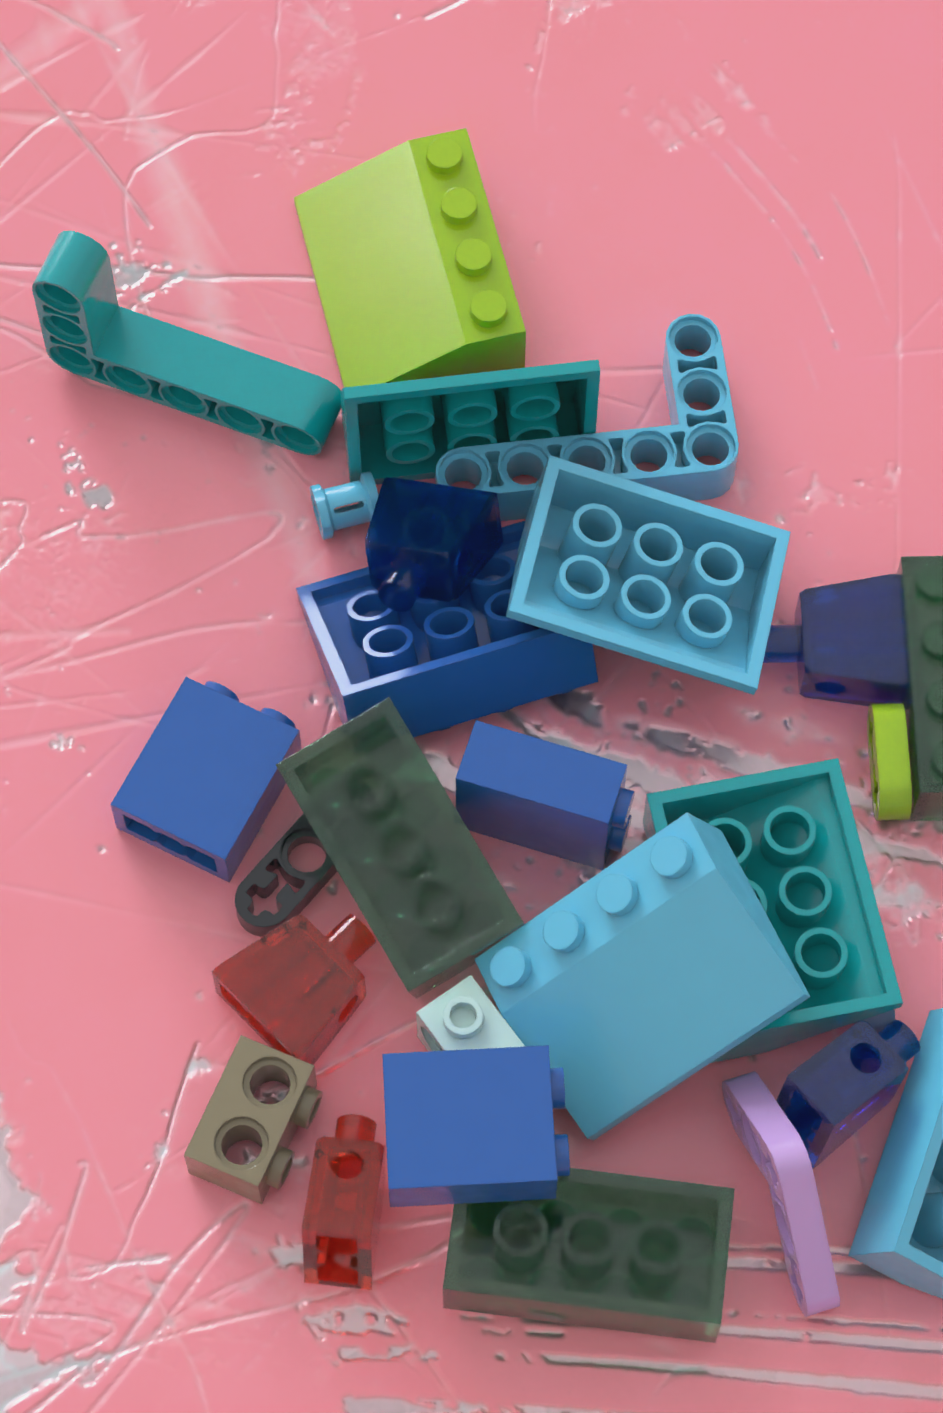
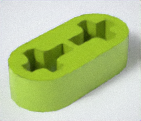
[867,703,912,821]

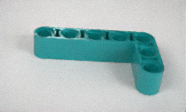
[32,231,341,455]

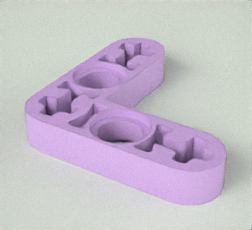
[722,1071,840,1317]

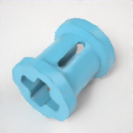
[309,471,384,540]

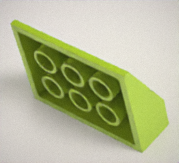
[294,128,526,388]

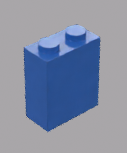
[110,677,302,883]
[456,720,635,870]
[382,1045,570,1207]

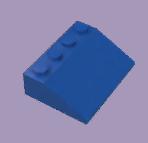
[296,520,599,755]

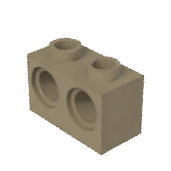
[184,1035,323,1204]

